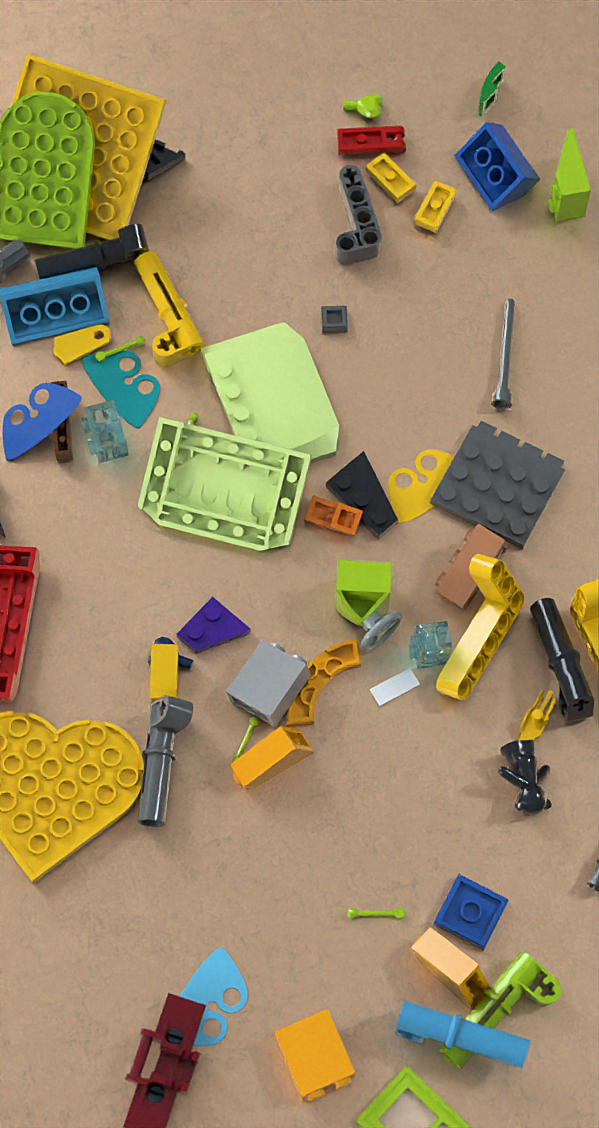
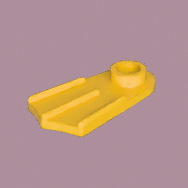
[53,325,111,366]

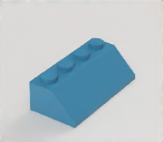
[0,267,110,344]

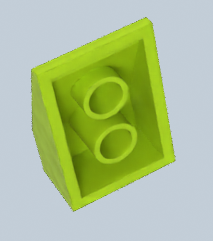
[548,128,591,222]

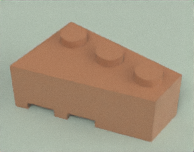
[435,524,509,610]

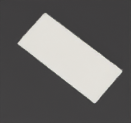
[369,668,420,706]

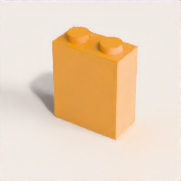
[274,1009,355,1102]

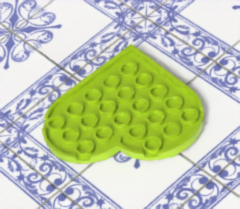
[0,92,95,248]

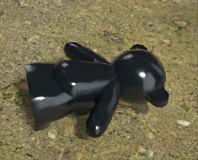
[498,740,552,814]

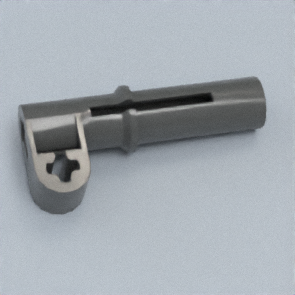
[138,695,193,828]

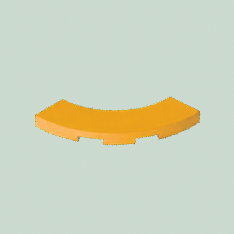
[287,639,361,727]

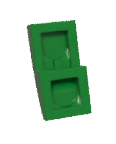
[478,61,506,116]

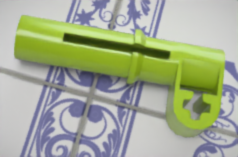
[439,951,561,1069]

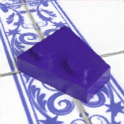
[177,596,251,654]

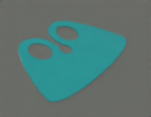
[82,350,160,428]

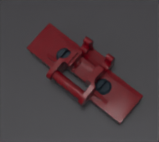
[123,993,206,1128]

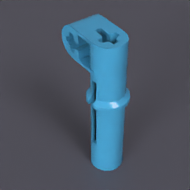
[395,1000,530,1068]

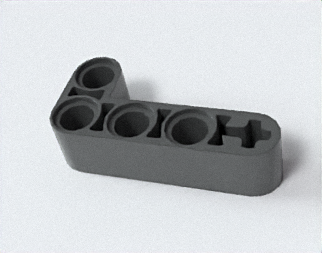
[335,165,382,264]

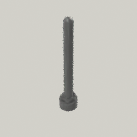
[491,298,515,409]

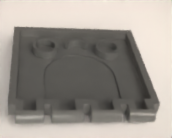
[430,421,565,549]

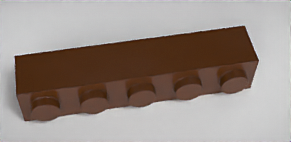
[51,381,73,461]

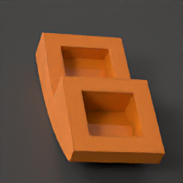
[304,495,363,536]

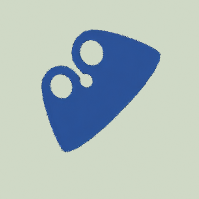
[3,383,82,460]

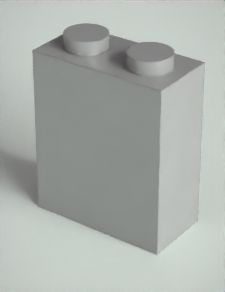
[226,640,311,727]

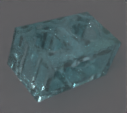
[81,400,129,463]
[408,621,452,669]

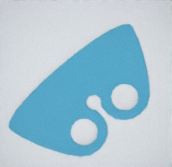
[180,948,248,1046]

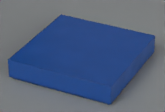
[433,874,509,951]

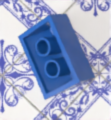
[454,122,541,211]

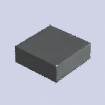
[321,306,348,333]

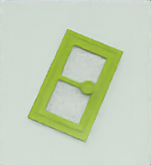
[356,1065,472,1128]

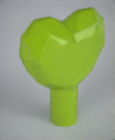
[343,94,383,119]

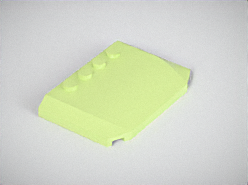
[201,322,339,464]
[138,417,312,551]

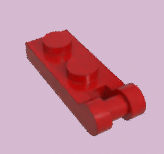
[337,126,406,155]

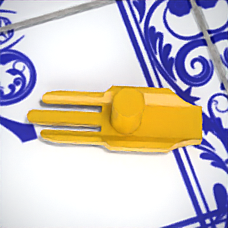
[519,690,557,741]

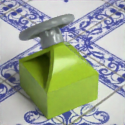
[336,560,402,652]

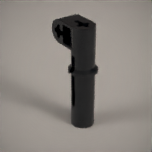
[35,224,149,279]
[530,598,594,723]

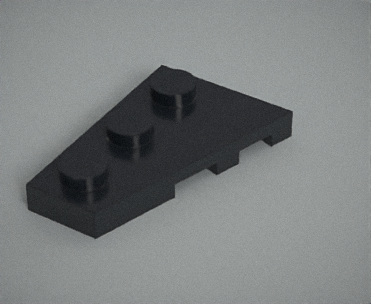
[326,451,398,540]

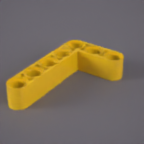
[436,554,525,700]
[570,578,599,672]

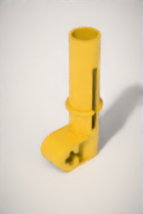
[134,251,205,367]

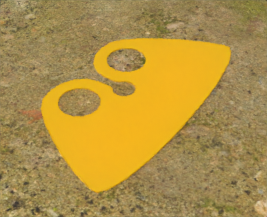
[388,449,455,523]

